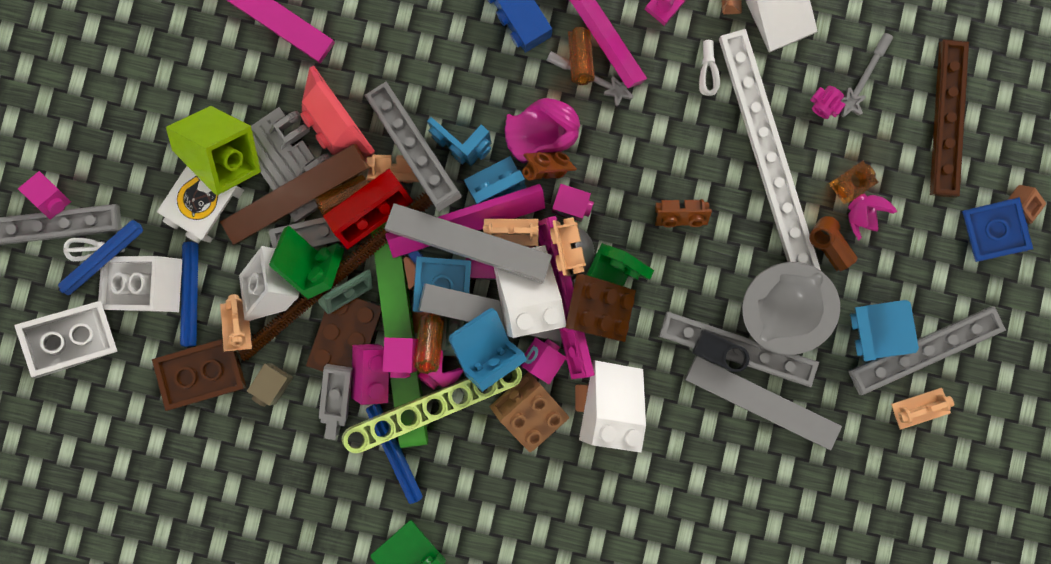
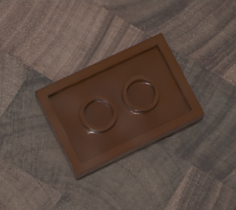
[565,274,636,342]
[306,298,382,371]
[152,339,247,411]

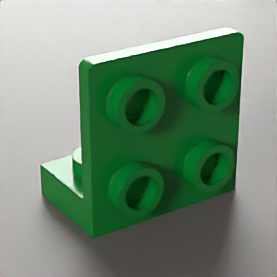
[269,226,345,299]
[587,243,654,286]
[370,520,446,564]

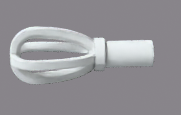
[699,40,720,96]
[63,238,125,261]

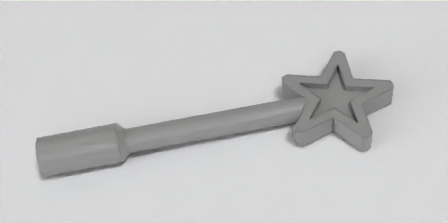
[841,33,893,117]
[547,51,633,107]

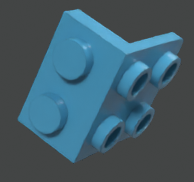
[427,117,492,166]
[850,300,919,361]
[449,308,527,392]

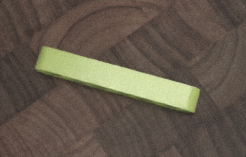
[342,366,522,453]

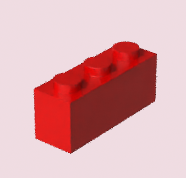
[323,169,414,250]

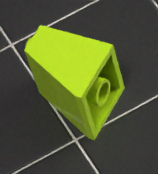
[166,106,261,195]

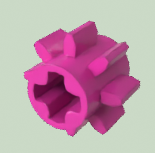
[810,86,846,119]

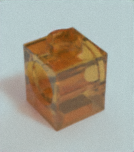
[829,161,878,204]

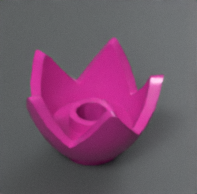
[848,194,897,240]
[417,342,463,390]

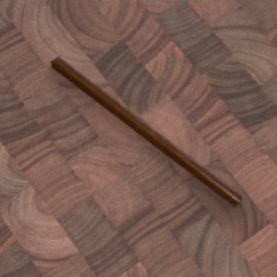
[237,191,433,361]

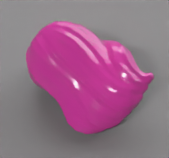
[505,98,580,163]

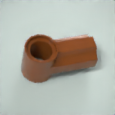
[809,216,858,272]

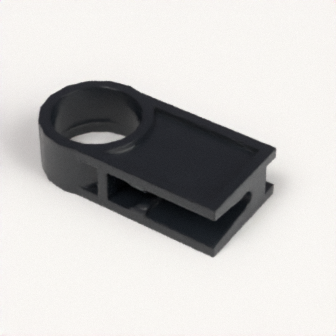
[692,330,750,372]

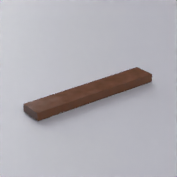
[930,39,969,198]
[220,144,369,245]

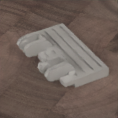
[251,107,339,223]

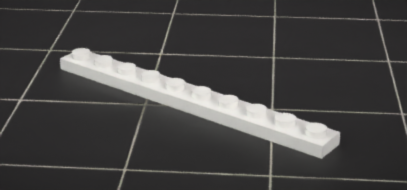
[719,29,821,271]

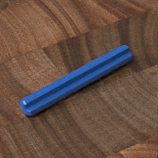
[58,220,143,295]
[180,242,199,347]
[366,404,422,504]

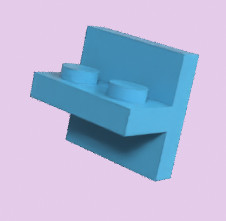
[464,156,527,204]
[412,257,471,312]

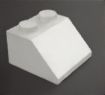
[239,246,299,321]

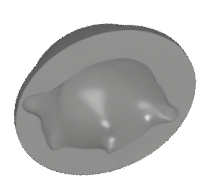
[742,262,840,355]

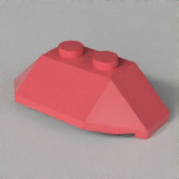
[300,65,375,162]

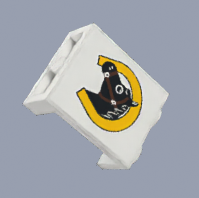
[157,166,244,243]

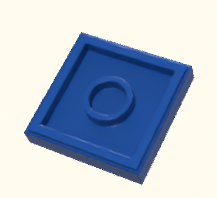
[962,197,1033,262]

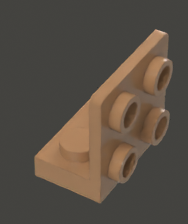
[489,372,569,452]

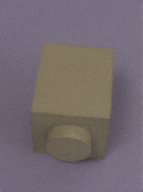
[247,363,293,407]

